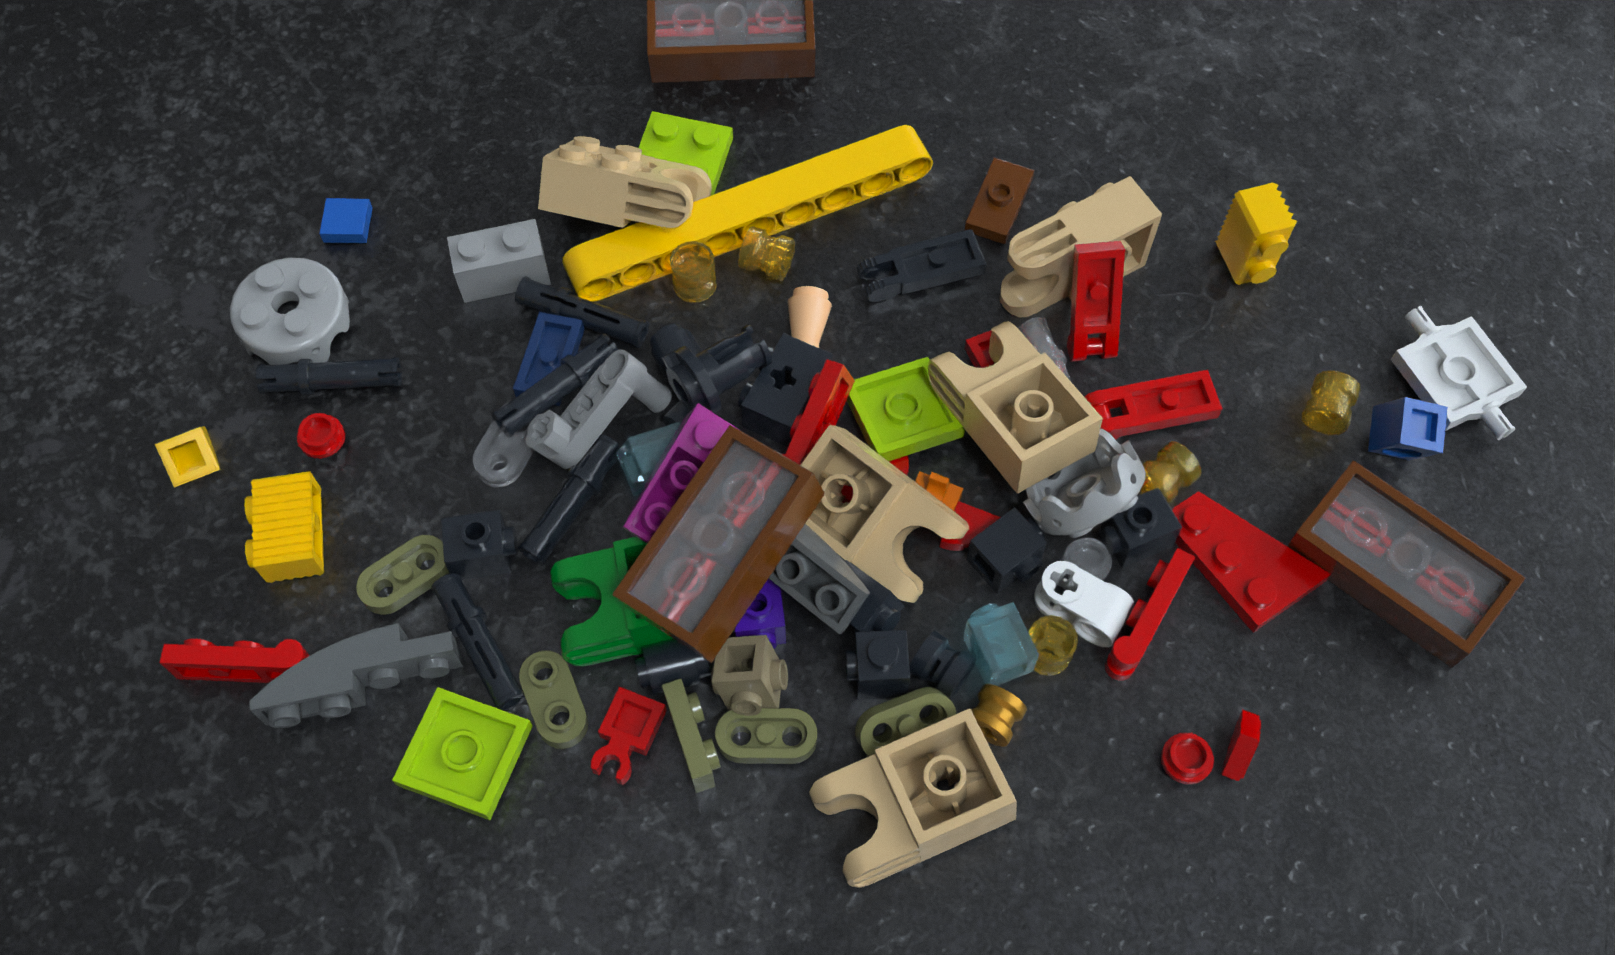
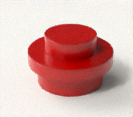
[297,413,345,459]
[1161,733,1214,784]

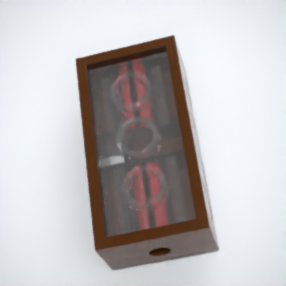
[647,0,815,83]
[612,425,825,663]
[1287,460,1526,668]

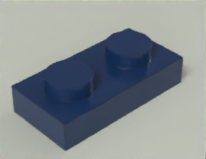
[513,312,585,406]

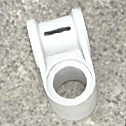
[1034,561,1134,647]

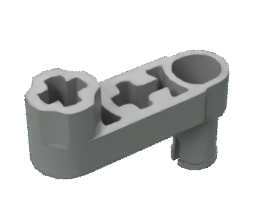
[525,350,672,469]

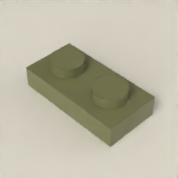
[662,679,721,793]

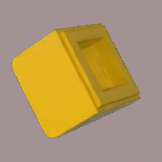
[155,426,221,488]

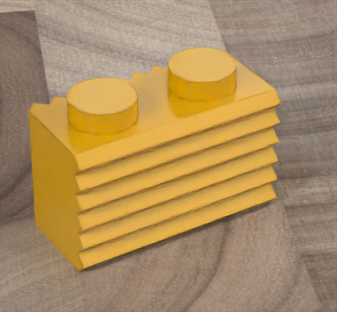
[1215,183,1297,285]
[244,471,324,583]

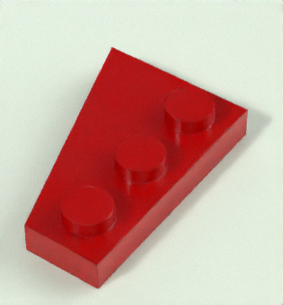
[1172,491,1331,633]

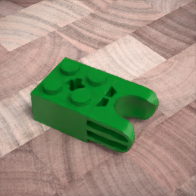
[550,537,735,666]

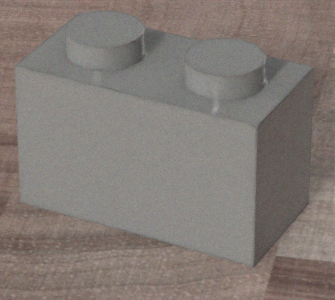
[447,219,551,303]

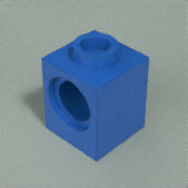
[1368,397,1448,460]

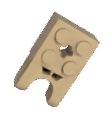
[538,136,712,228]
[999,176,1162,317]
[928,321,1103,494]
[801,425,969,603]
[809,708,1017,888]

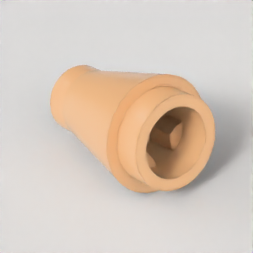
[788,286,832,348]

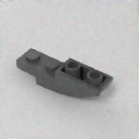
[769,524,870,634]
[249,623,463,728]

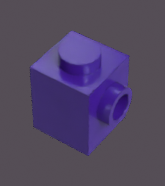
[735,578,786,649]

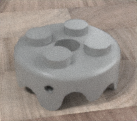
[230,257,350,365]
[1023,429,1146,538]

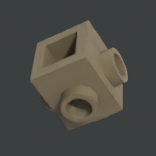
[711,635,788,716]

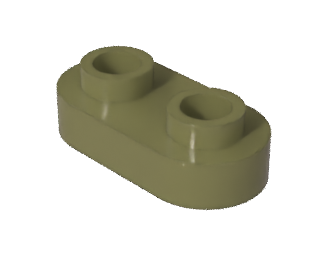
[356,535,449,615]
[519,651,589,749]
[855,687,956,756]
[715,708,817,764]

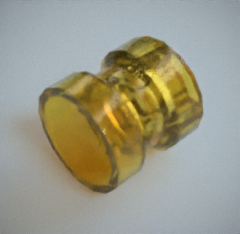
[738,226,795,281]
[670,241,717,303]
[1302,370,1361,435]
[1140,441,1202,504]

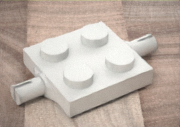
[1391,306,1527,440]

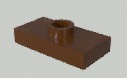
[964,157,1034,244]

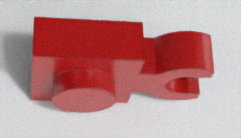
[591,687,667,785]

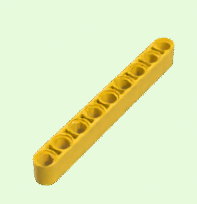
[562,125,933,302]

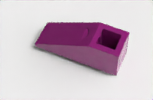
[622,403,739,543]

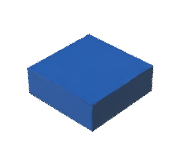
[319,198,373,243]

